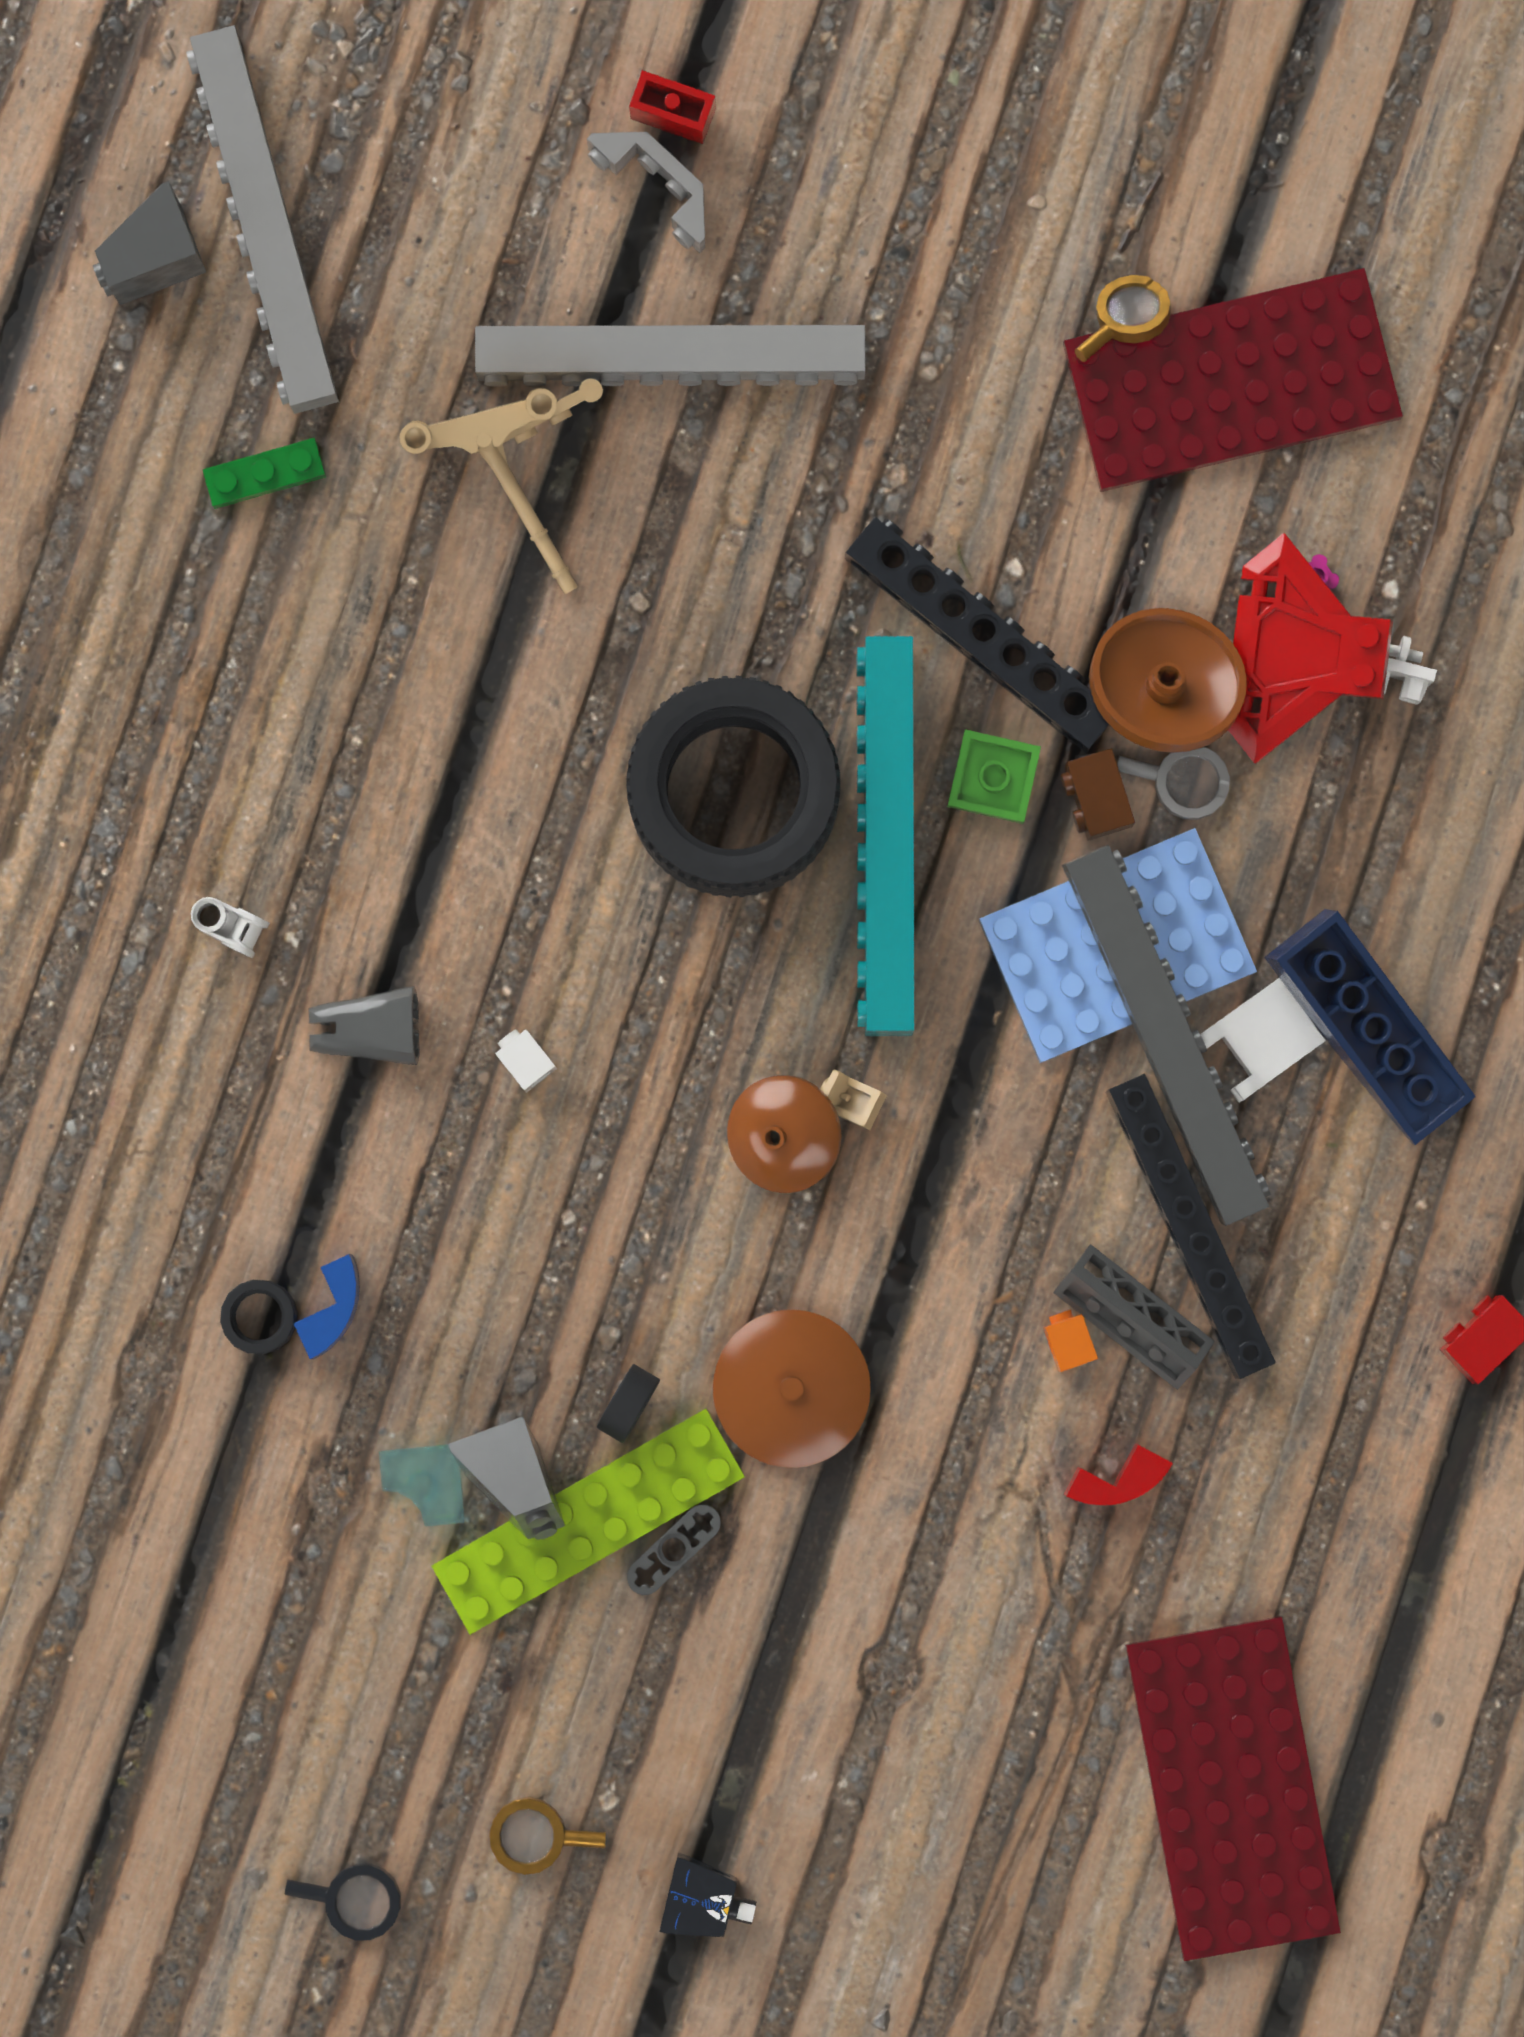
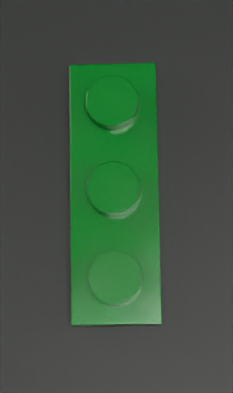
[202,438,326,509]

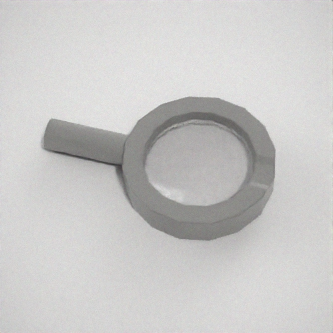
[1117,747,1230,820]

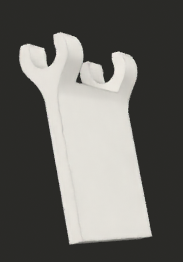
[1200,978,1326,1103]

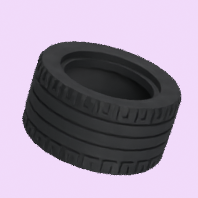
[626,675,840,898]

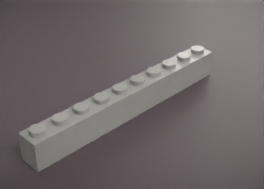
[186,25,339,414]
[475,325,865,387]

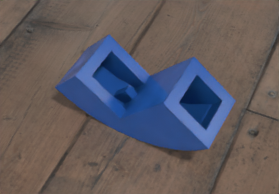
[293,1254,360,1359]

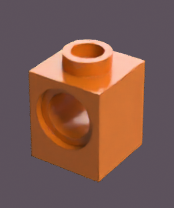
[1043,1309,1098,1372]

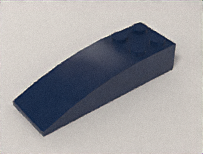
[1264,909,1476,1145]

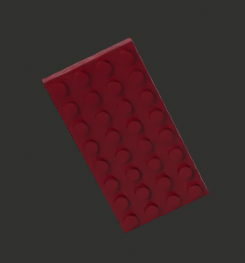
[1063,268,1403,492]
[1125,1616,1341,1961]

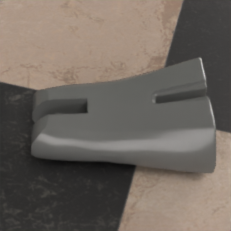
[308,986,420,1065]

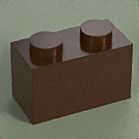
[1060,748,1135,841]

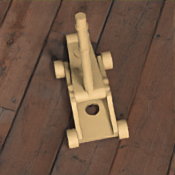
[400,378,603,594]

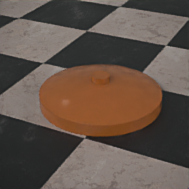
[1089,608,1247,753]
[713,1310,871,1468]

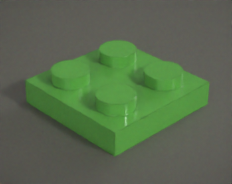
[947,729,1041,824]

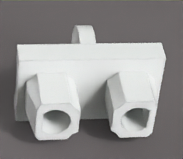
[1384,636,1437,704]

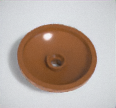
[727,1075,842,1193]

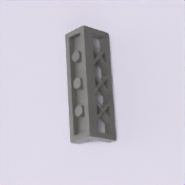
[1053,1244,1215,1390]

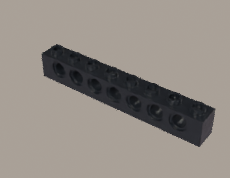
[845,517,1110,754]
[1105,1073,1276,1379]

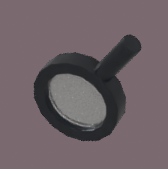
[285,1864,401,1941]

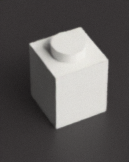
[495,1029,557,1093]

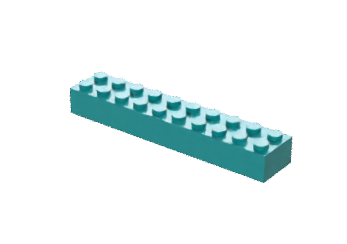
[856,636,914,1036]

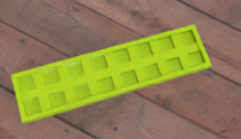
[431,1408,745,1635]

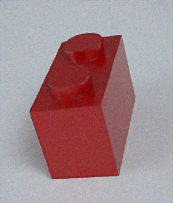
[629,70,716,144]
[1439,1295,1524,1384]

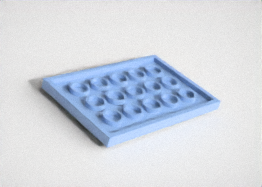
[979,828,1257,1063]

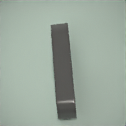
[627,1504,721,1595]

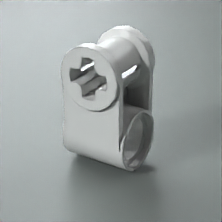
[191,897,270,958]

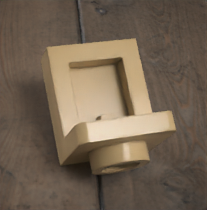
[820,1069,887,1130]

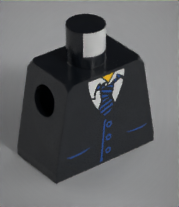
[659,1853,757,1937]

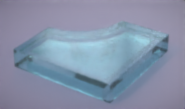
[379,1444,465,1526]

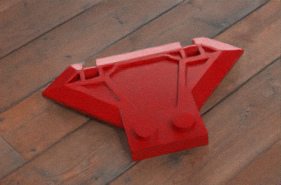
[1228,533,1393,764]

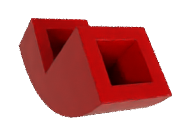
[1064,1444,1173,1506]

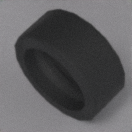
[220,1280,298,1354]
[596,1364,660,1443]

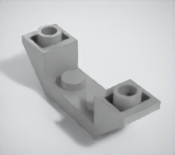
[587,132,705,253]

